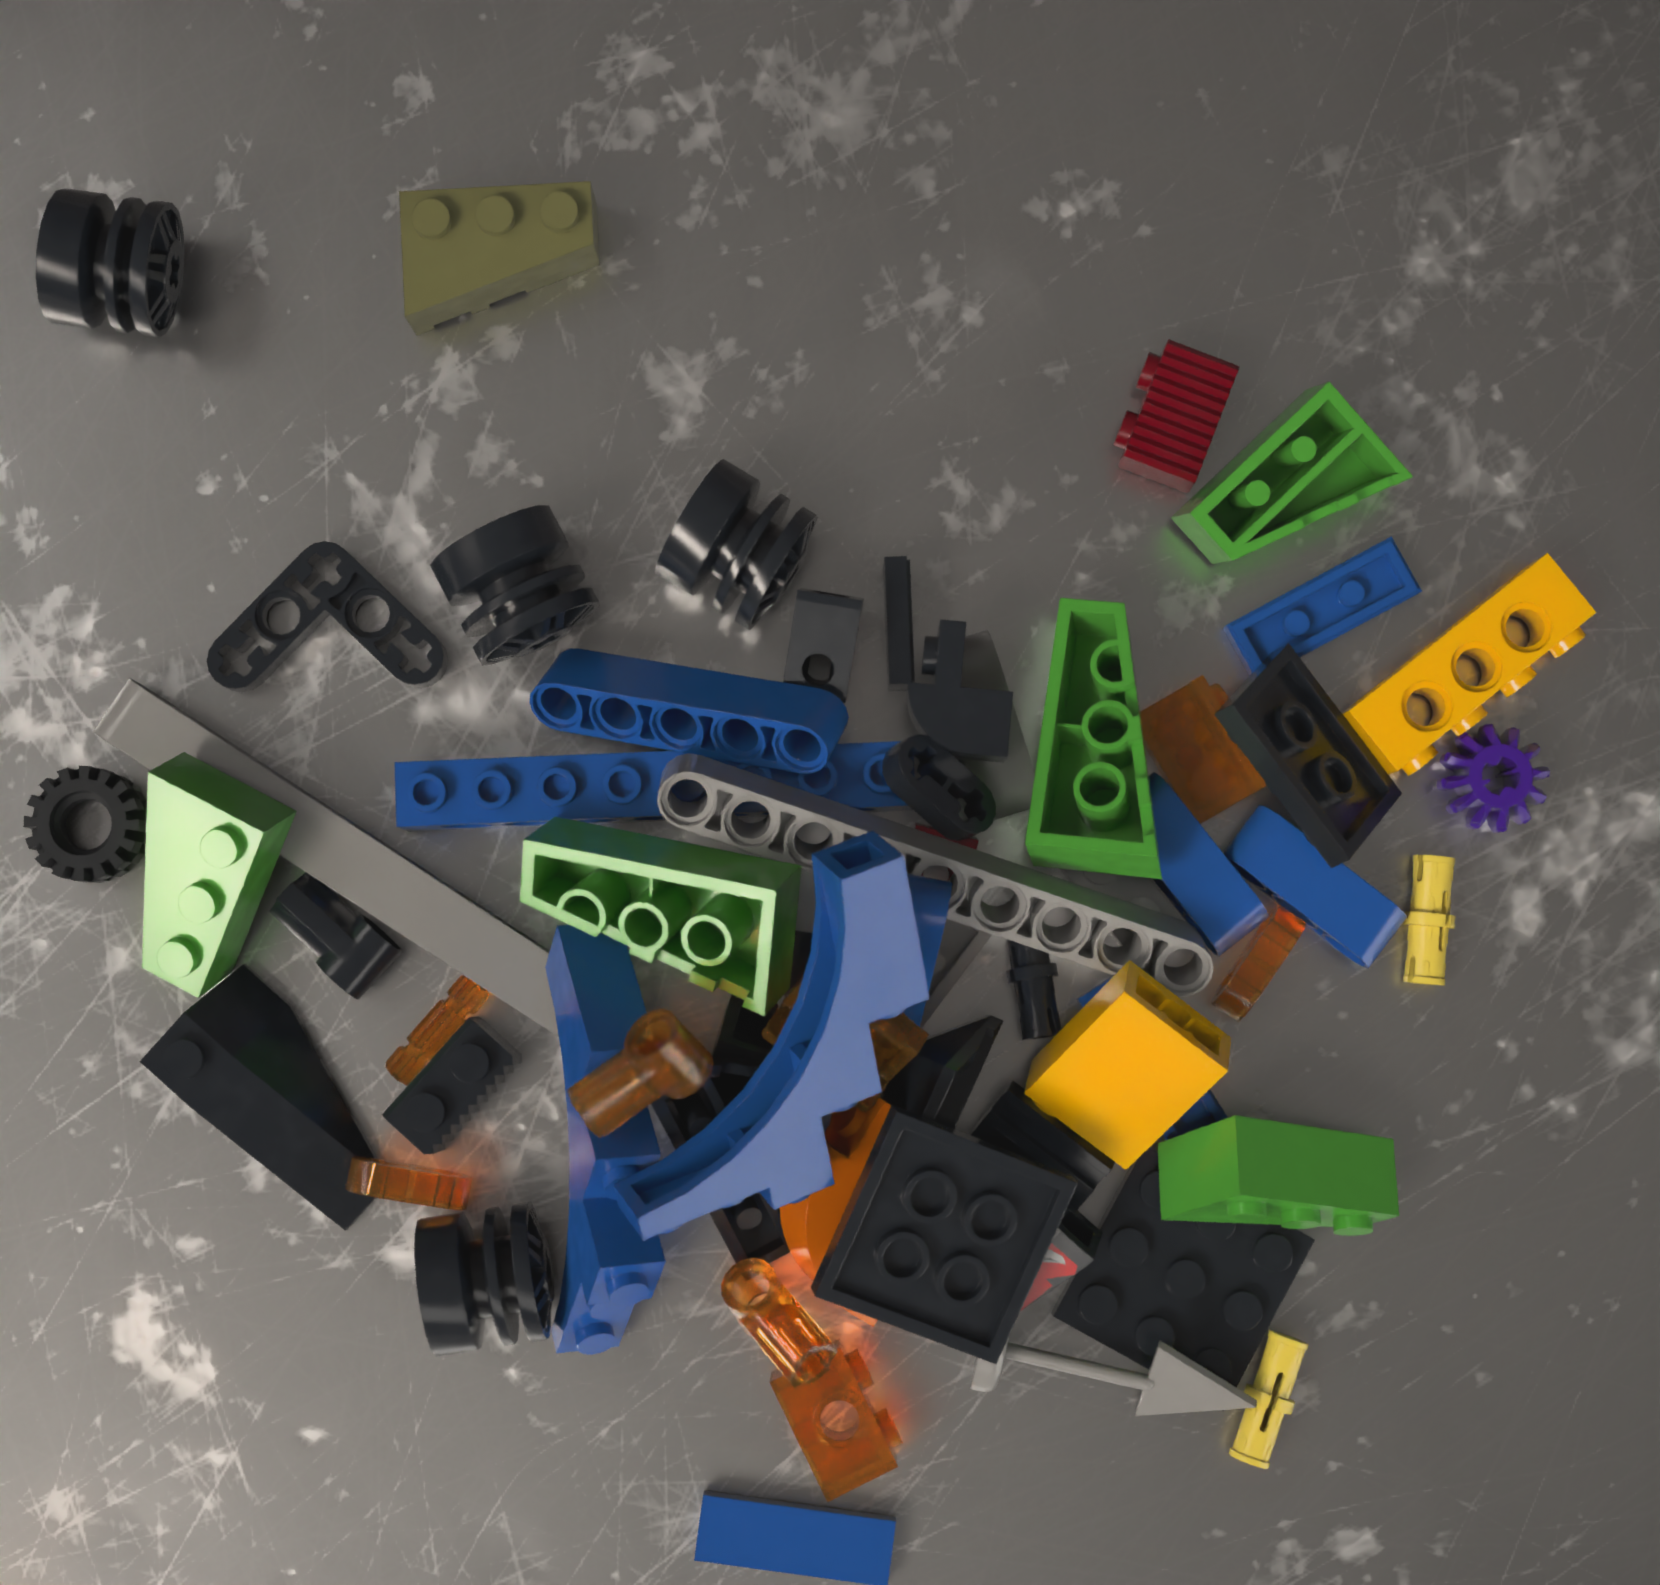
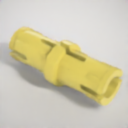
[1403,855,1456,986]
[1229,1330,1309,1469]

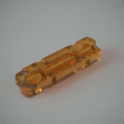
[385,975,489,1086]

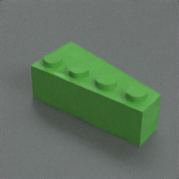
[1025,598,1162,879]

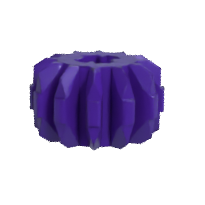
[1436,724,1550,833]

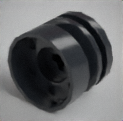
[35,188,185,337]
[655,459,818,630]
[430,505,600,666]
[414,1202,555,1357]

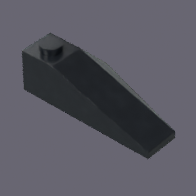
[139,964,391,1231]

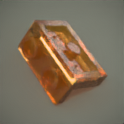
[1140,675,1267,824]

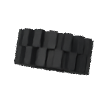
[23,766,147,883]

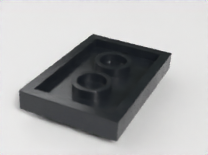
[1214,643,1402,868]

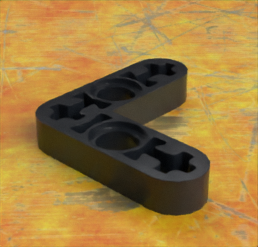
[207,541,448,692]

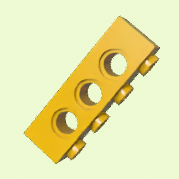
[1342,553,1597,776]

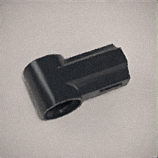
[269,872,403,1000]

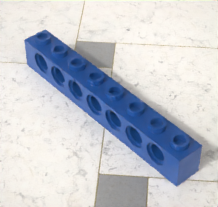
[394,741,915,832]

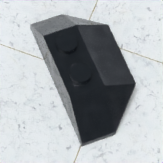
[878,1015,1003,1129]
[644,1058,790,1277]

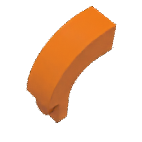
[779,1094,891,1327]

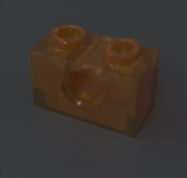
[769,1338,903,1502]

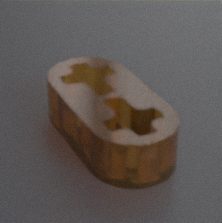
[1211,904,1306,1022]
[346,1156,473,1210]

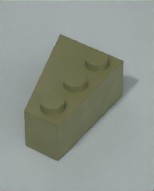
[399,181,600,336]

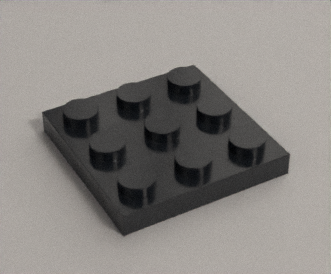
[811,1104,1078,1364]
[1051,1148,1315,1411]

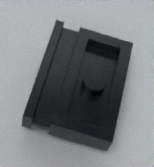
[969,1080,1115,1210]

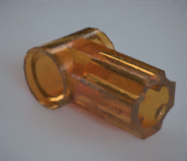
[567,1008,713,1138]
[721,1258,838,1388]

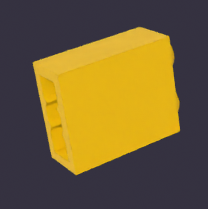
[1024,960,1231,1170]

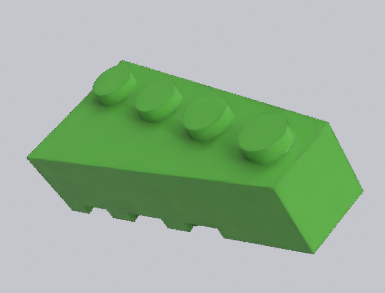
[520,816,802,1016]

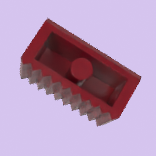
[1113,339,1240,493]

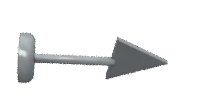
[970,1337,1257,1416]

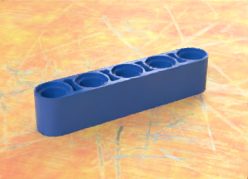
[529,648,849,773]

